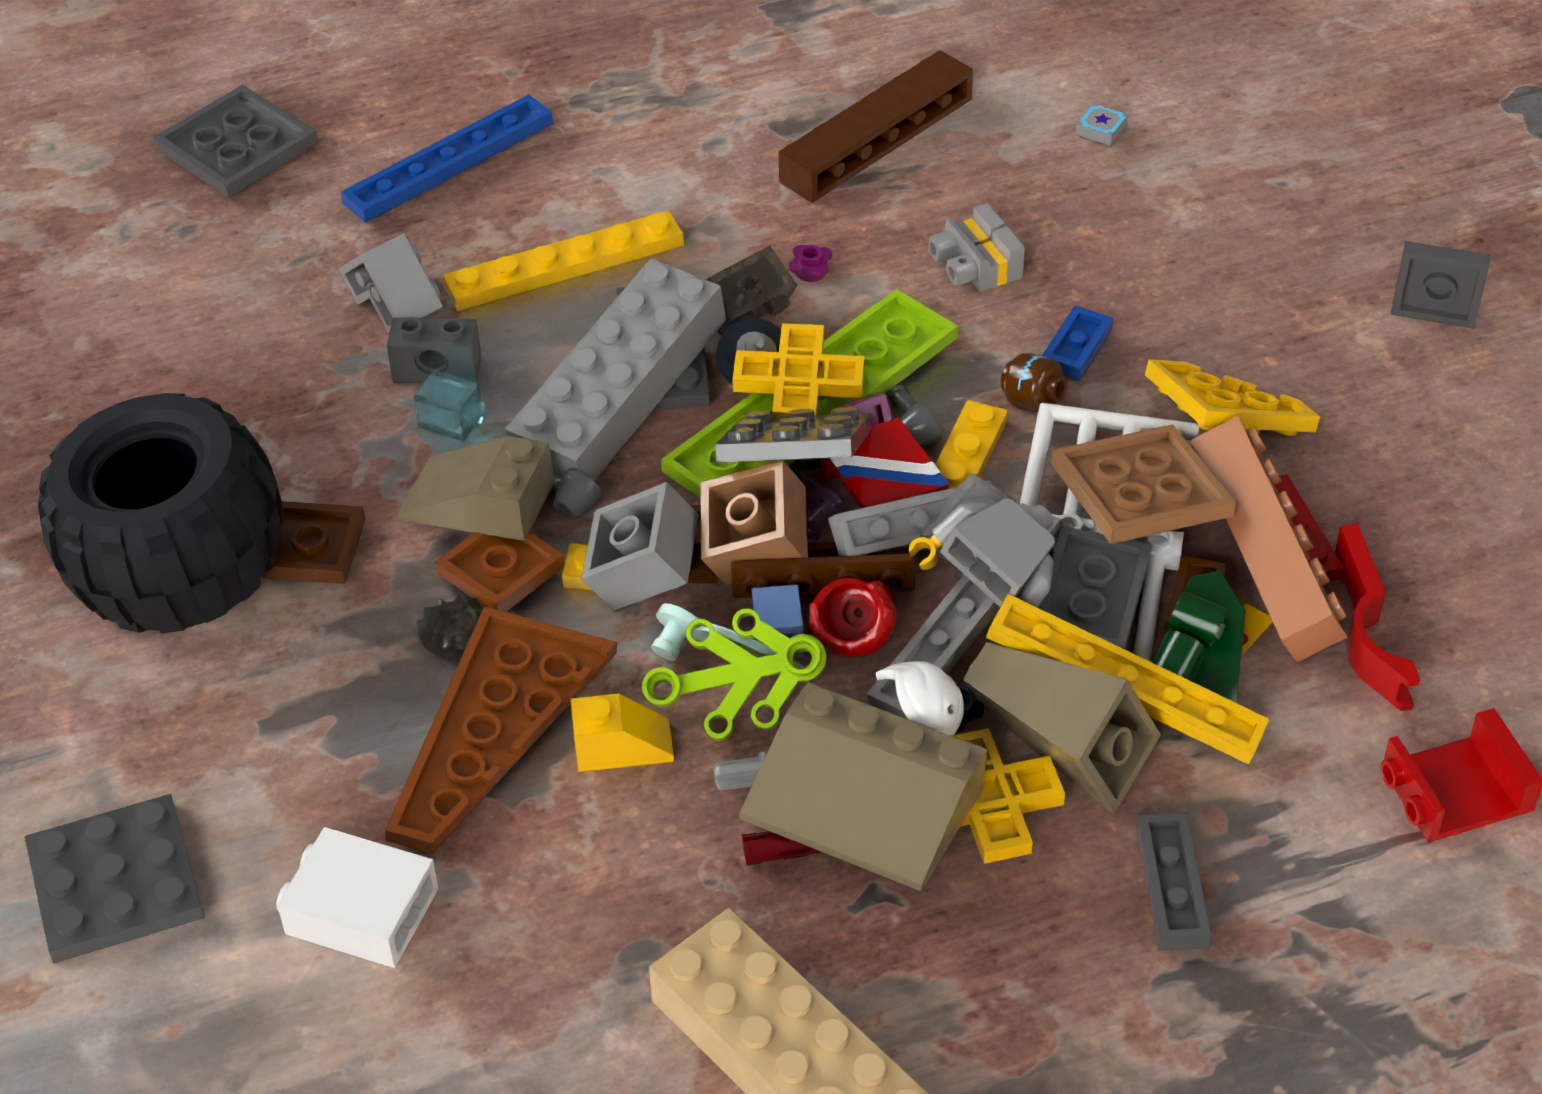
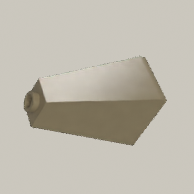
[963,642,1161,813]

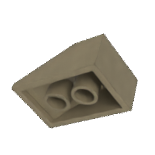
[398,436,554,541]

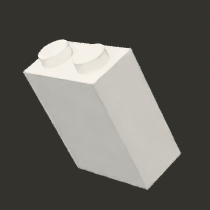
[277,827,439,968]

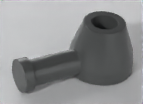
[888,385,942,446]
[551,469,603,520]

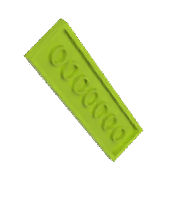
[661,288,958,499]

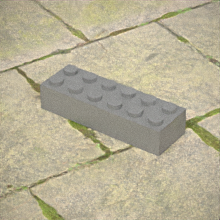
[505,258,726,481]

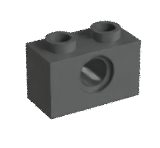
[387,317,482,385]

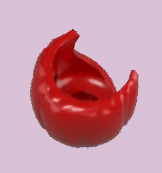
[809,577,897,658]

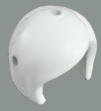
[876,661,964,736]

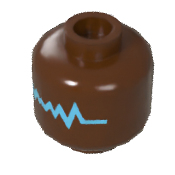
[1001,353,1067,412]

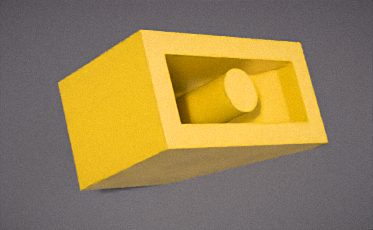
[571,693,674,772]

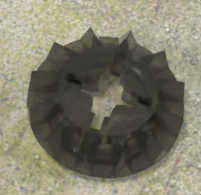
[417,594,483,657]

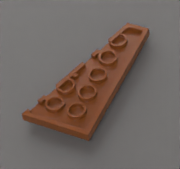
[385,606,617,854]

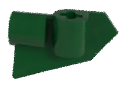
[1152,570,1245,703]

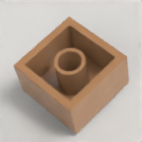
[701,460,808,585]

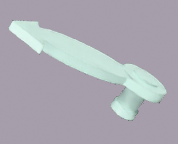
[651,603,804,667]

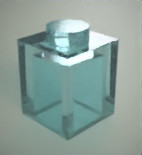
[413,370,485,442]

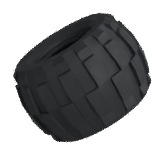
[38,393,282,634]

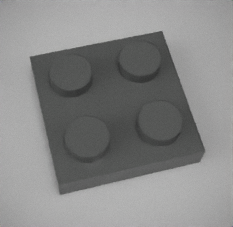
[1390,241,1491,329]

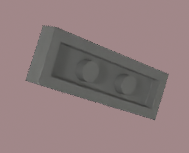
[1136,812,1212,951]

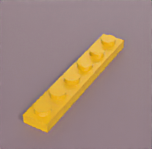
[443,210,684,311]
[986,594,1269,764]

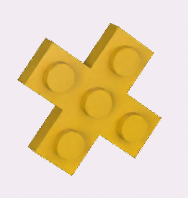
[733,323,864,417]
[953,728,1065,864]

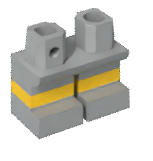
[929,203,1025,291]

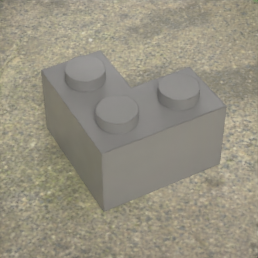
[339,233,443,334]

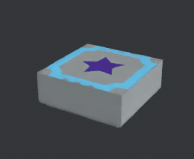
[1076,103,1128,146]

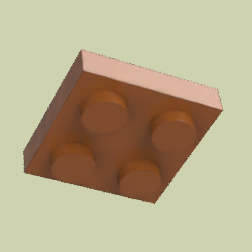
[435,532,565,612]

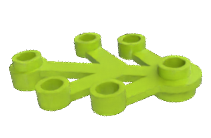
[642,608,827,741]

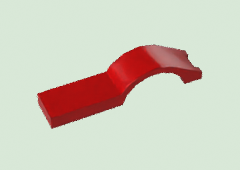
[1335,523,1420,711]

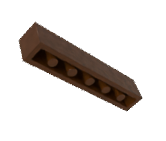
[779,50,973,203]

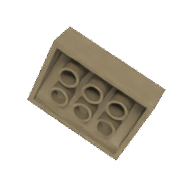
[739,682,987,891]

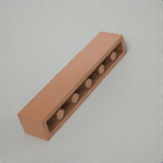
[1190,415,1347,663]

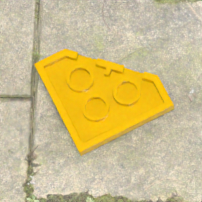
[1145,359,1320,436]

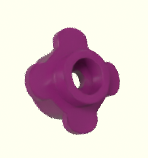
[789,245,832,282]

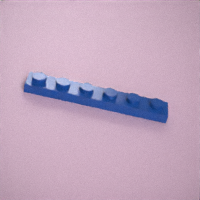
[341,94,553,223]

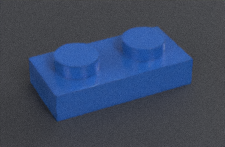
[1042,305,1113,381]

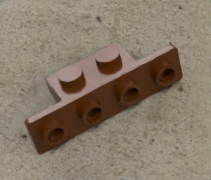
[731,542,916,598]

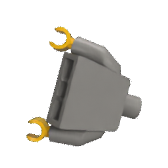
[909,498,1055,608]

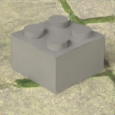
[581,482,699,611]

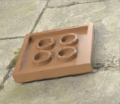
[1051,424,1236,544]

